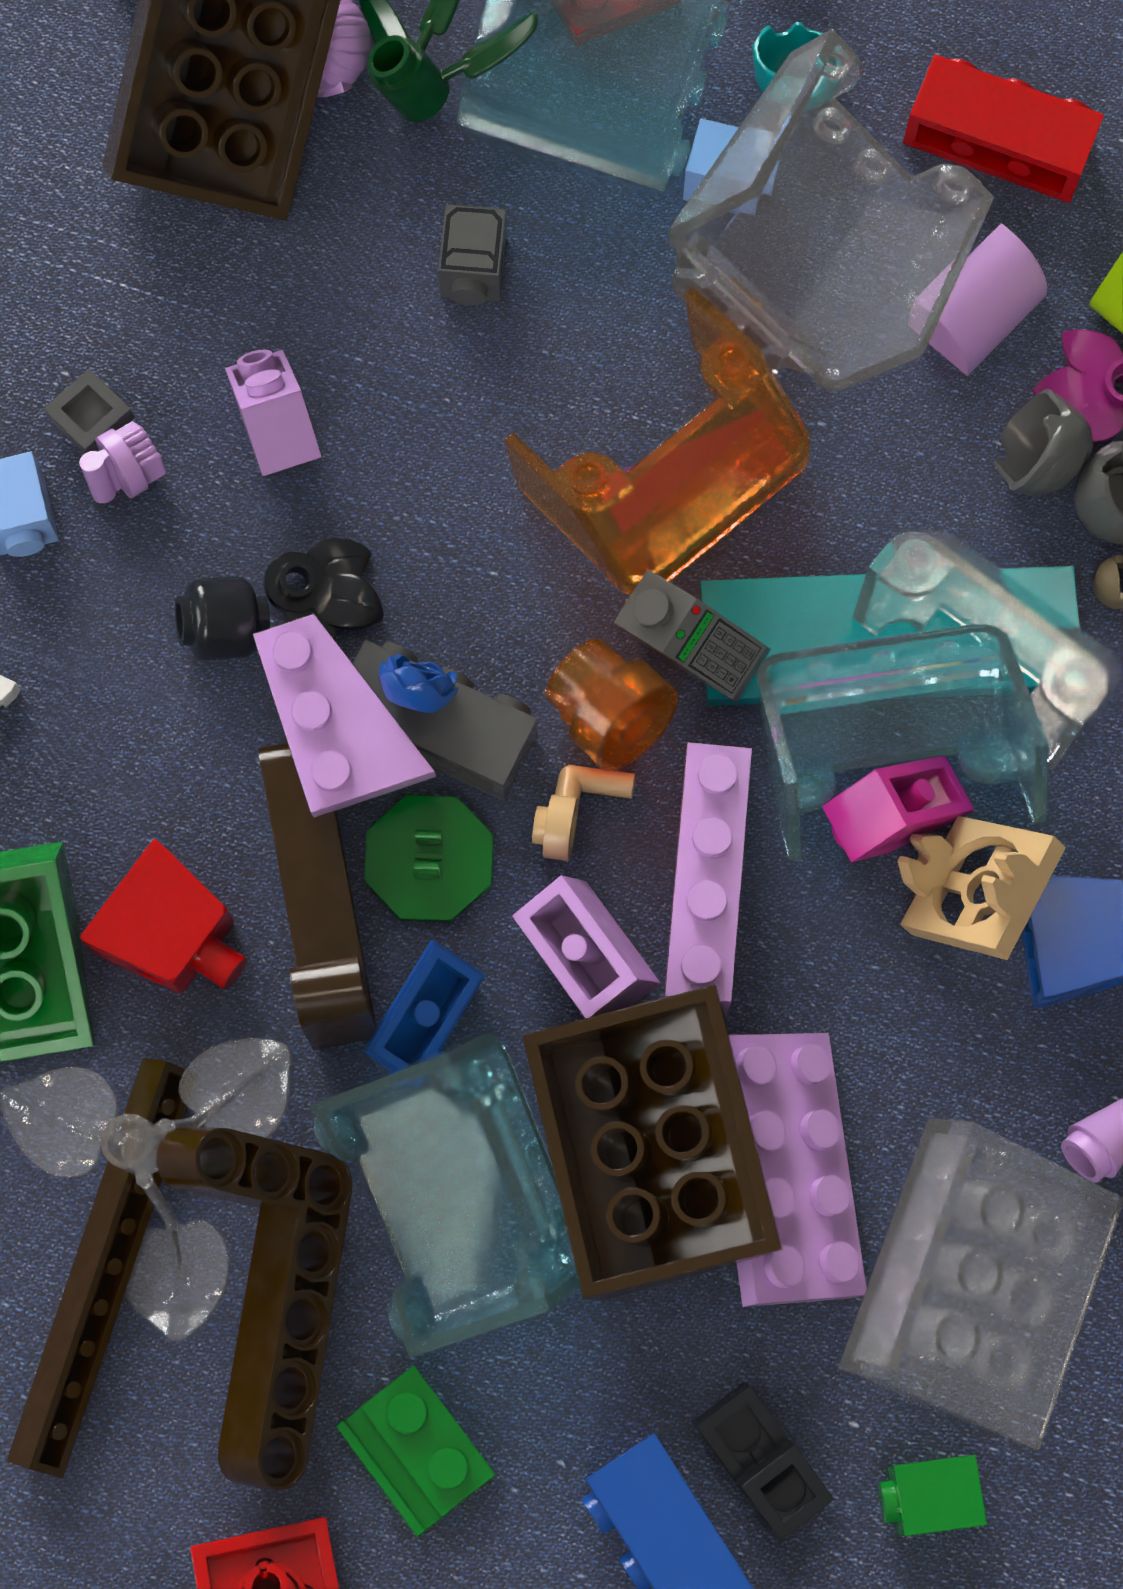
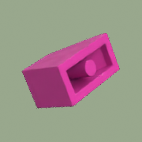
[822,755,975,863]

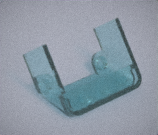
[757,624,1049,860]

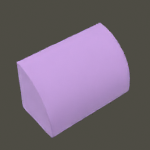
[913,223,1047,376]

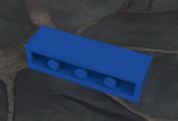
[581,1433,753,1589]

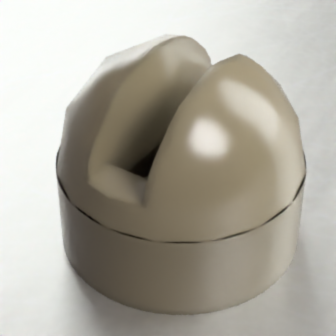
[1092,555,1123,609]

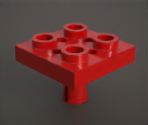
[190,1517,339,1589]

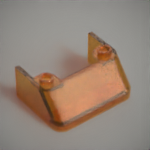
[504,287,811,595]

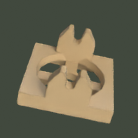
[898,816,1066,960]

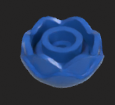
[379,654,459,713]

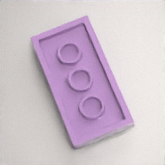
[729,1033,868,1307]

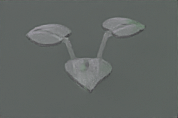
[0,1038,292,1341]

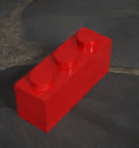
[903,54,1105,203]

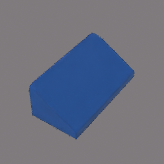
[363,940,486,1087]

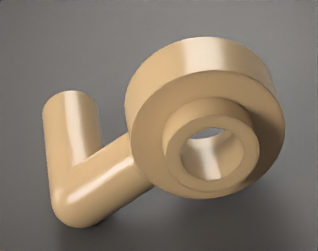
[532,765,636,861]

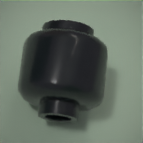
[175,577,270,660]

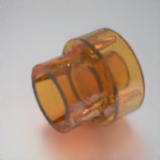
[544,639,678,771]

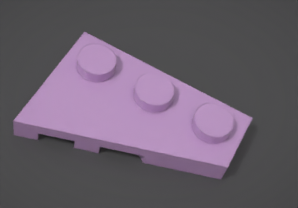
[253,614,436,818]

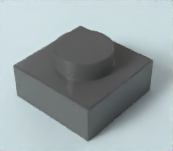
[44,369,134,454]

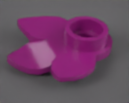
[1033,329,1123,444]

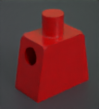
[79,839,247,994]

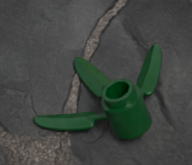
[359,0,538,122]

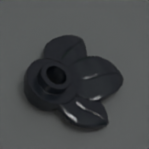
[263,538,384,641]

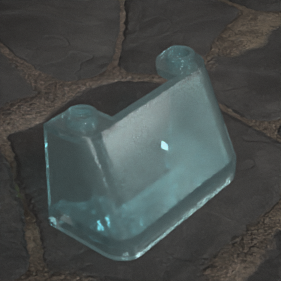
[310,1034,580,1358]

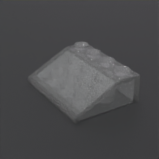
[838,1118,1123,1451]

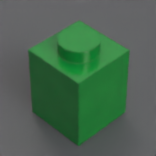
[878,1455,987,1536]

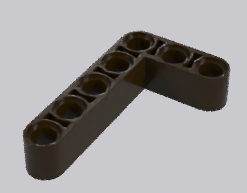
[258,743,376,1051]
[156,1128,353,1490]

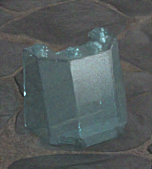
[456,0,742,192]

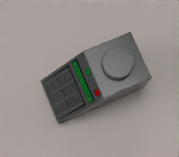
[613,569,771,703]

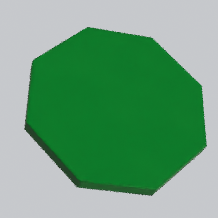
[364,795,494,922]

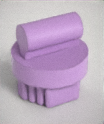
[79,421,166,503]

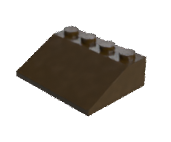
[102,0,341,221]
[523,984,783,1301]

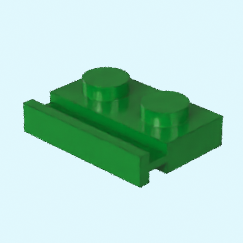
[336,1365,496,1537]

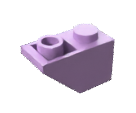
[225,349,321,476]

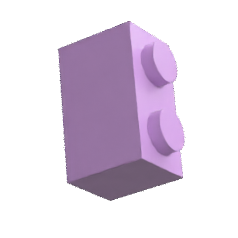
[512,875,660,1018]

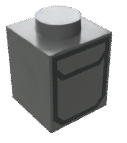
[438,204,507,306]

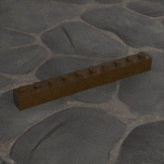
[6,1058,197,1478]

